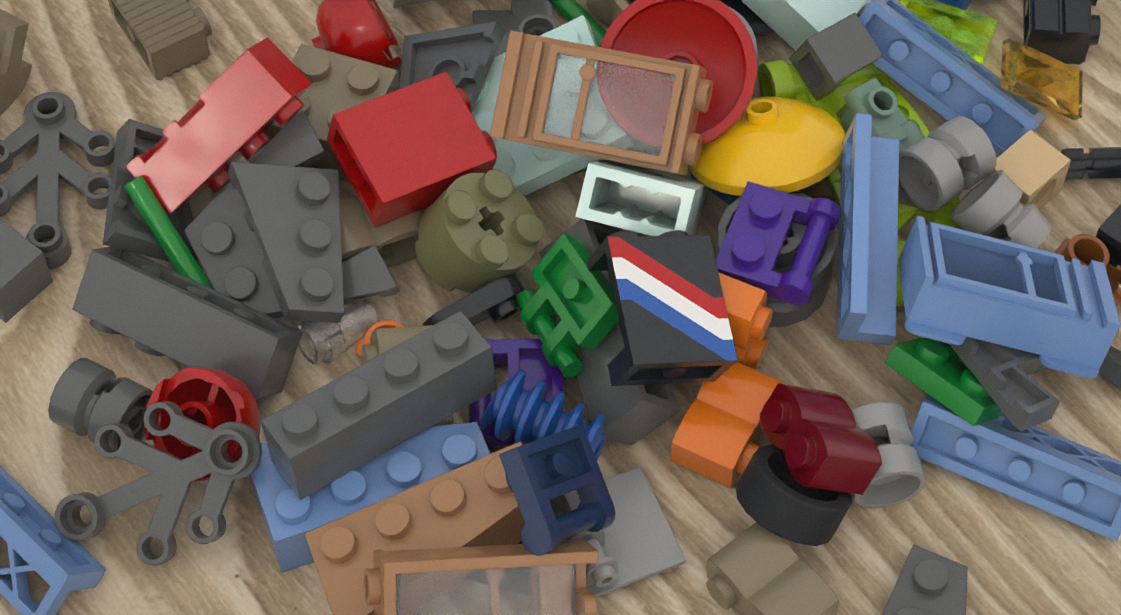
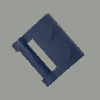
[499,424,616,556]

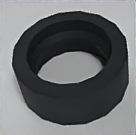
[735,444,853,546]

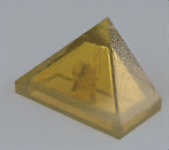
[1001,38,1083,120]

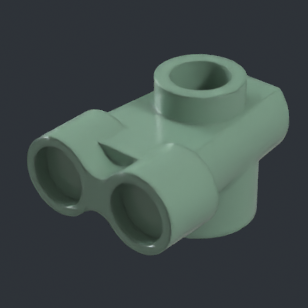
[842,78,925,153]

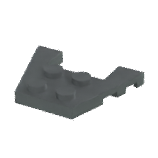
[184,111,400,318]
[948,337,1121,431]

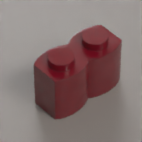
[760,383,882,495]

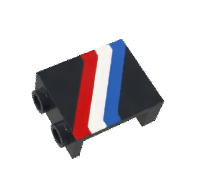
[586,230,738,386]

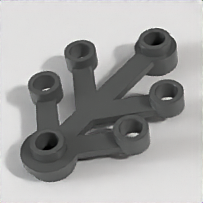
[0,92,115,269]
[55,401,262,565]

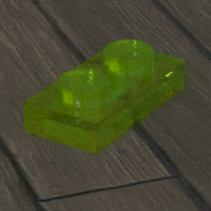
[898,0,999,65]

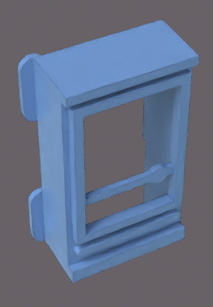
[898,216,1121,378]

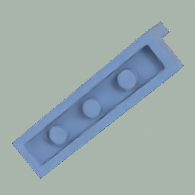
[859,0,1048,157]
[836,113,899,345]
[911,394,1121,542]
[0,466,106,615]

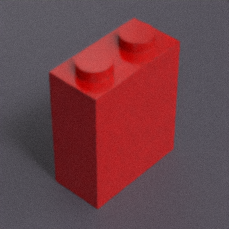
[326,71,497,228]

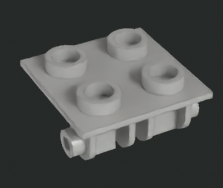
[549,466,686,597]

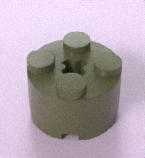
[415,169,545,294]

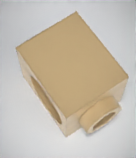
[986,129,1071,210]

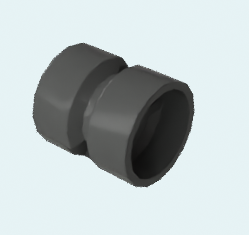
[48,358,153,451]

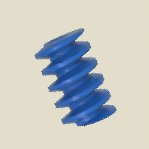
[480,369,607,460]

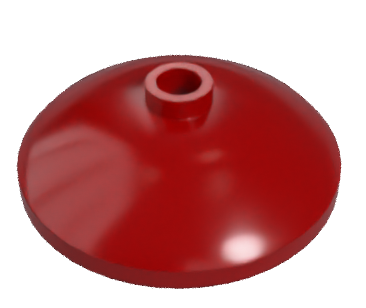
[597,0,757,148]

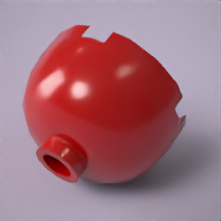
[312,0,402,70]
[144,367,261,482]

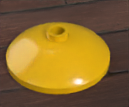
[688,97,845,196]

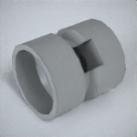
[899,116,996,212]
[950,170,1053,249]
[852,402,926,508]

